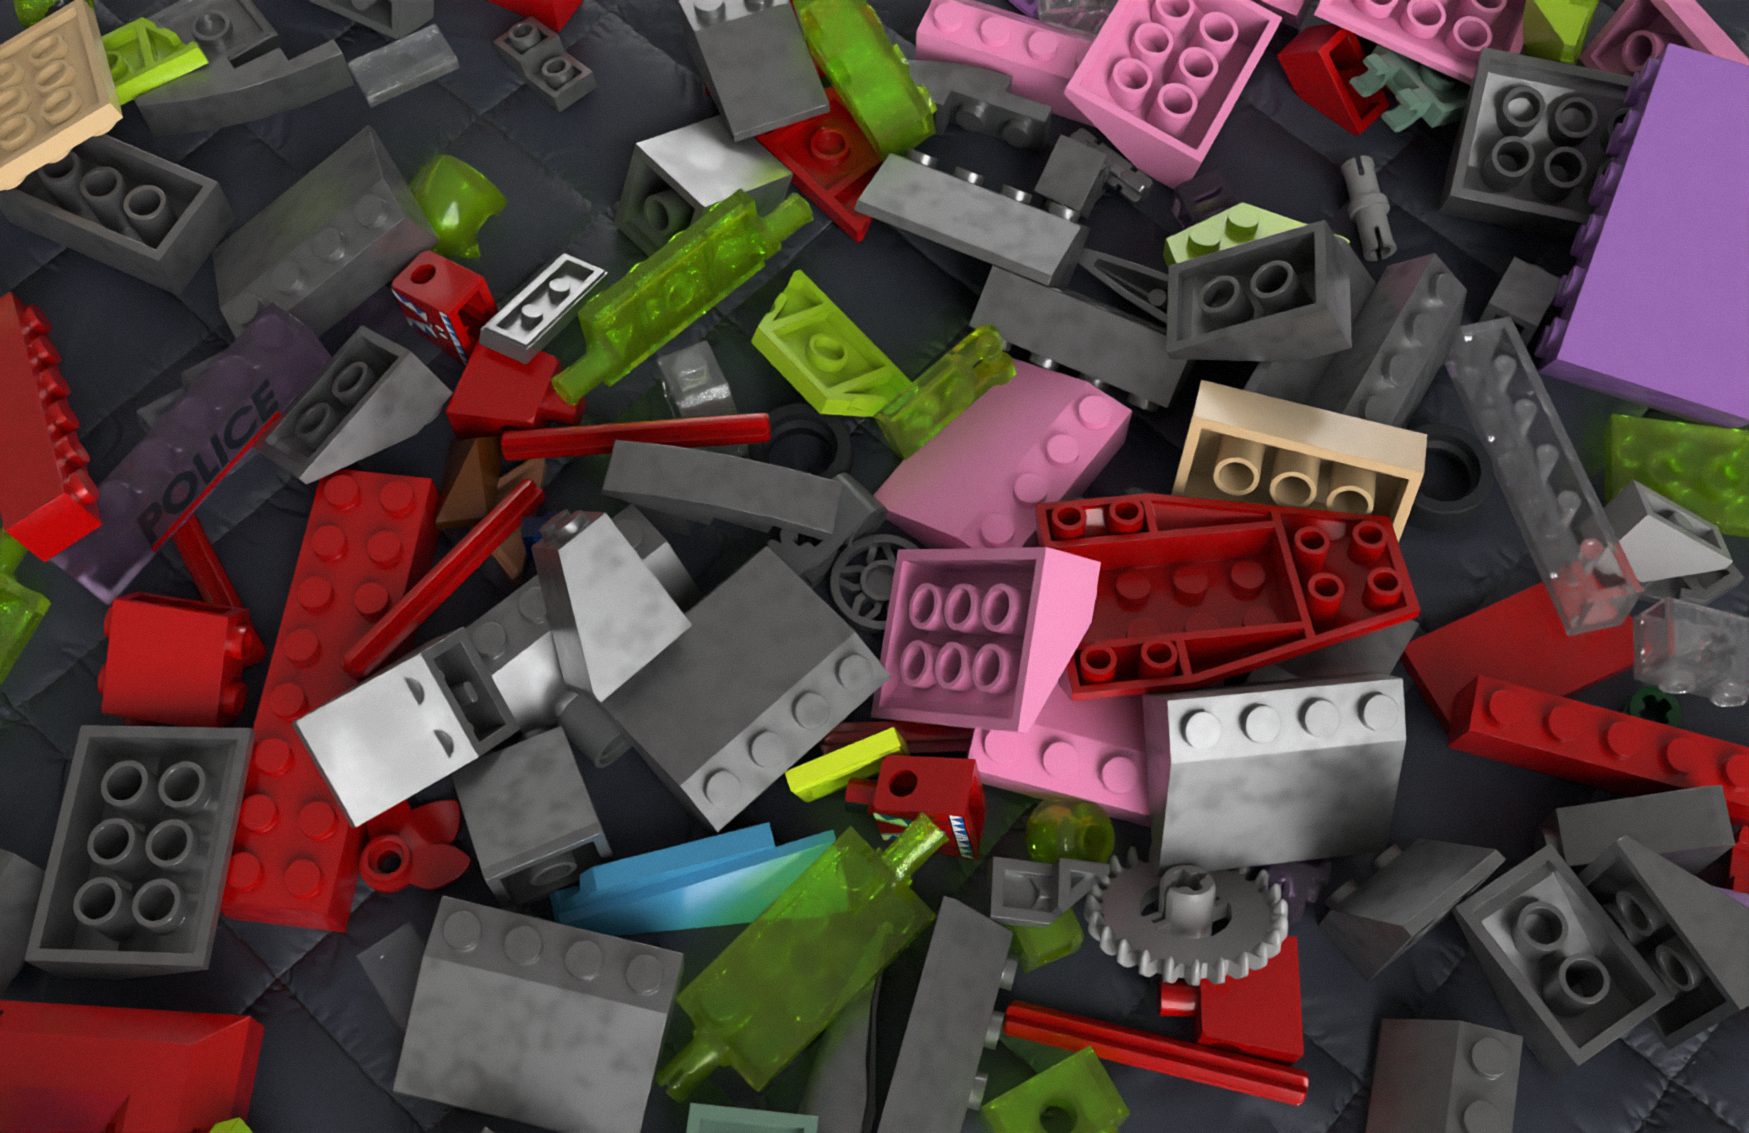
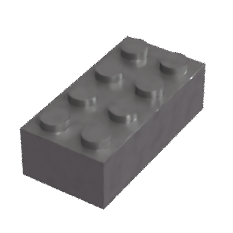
[0,134,236,296]

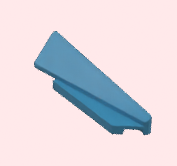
[549,822,850,936]

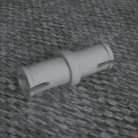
[1341,156,1397,261]

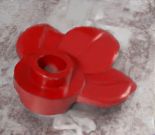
[359,799,472,893]

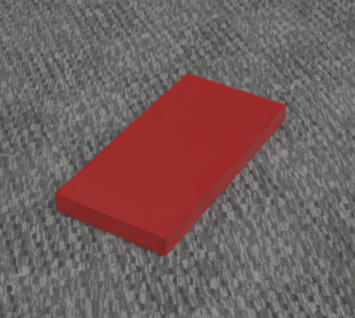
[1400,559,1656,736]

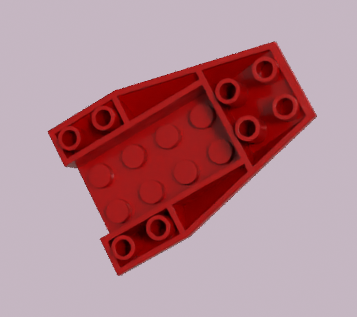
[1035,493,1421,701]

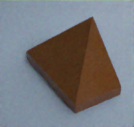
[435,435,503,530]

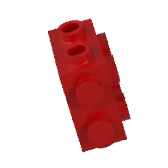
[98,591,254,728]

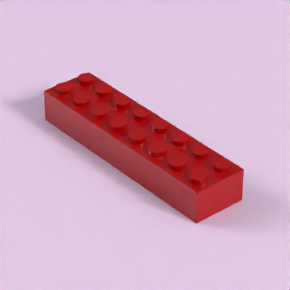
[220,469,440,933]

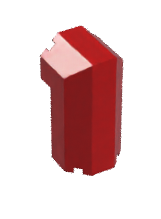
[0,1000,265,1133]

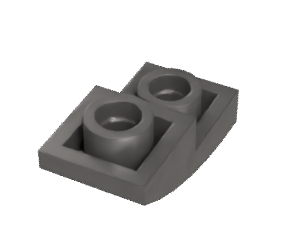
[493,16,598,113]

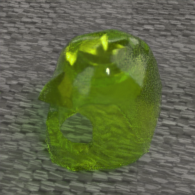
[408,153,510,259]

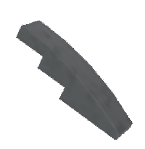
[134,39,354,137]
[601,440,843,541]

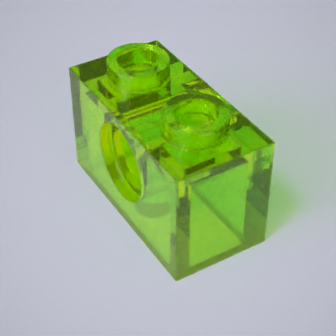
[978,1045,1130,1133]

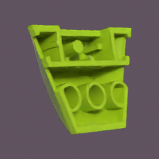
[1523,0,1600,65]

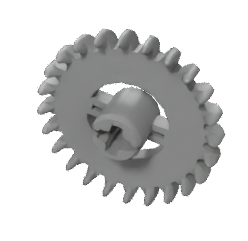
[1084,843,1288,985]

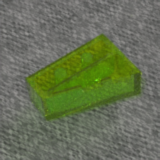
[792,0,937,162]

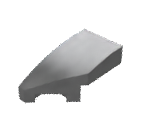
[985,856,1110,928]

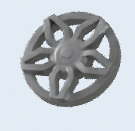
[830,534,920,634]

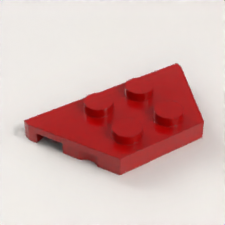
[753,86,901,243]

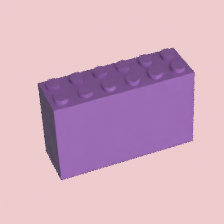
[1534,43,1749,432]

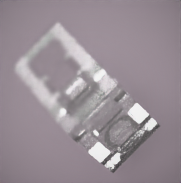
[1633,597,1749,707]

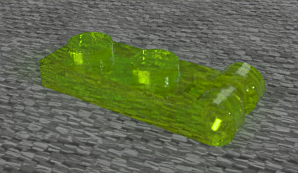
[873,325,1016,461]

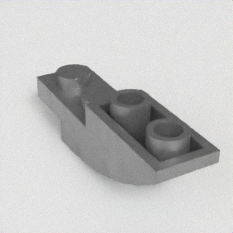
[850,60,1052,153]

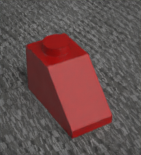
[1277,23,1390,135]

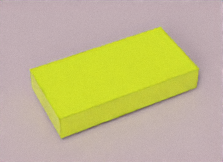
[784,727,911,803]

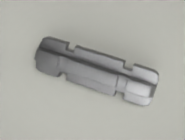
[1069,128,1154,204]

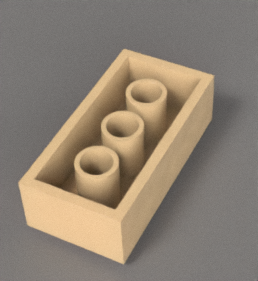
[1171,380,1427,543]

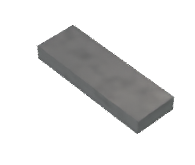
[479,253,608,364]

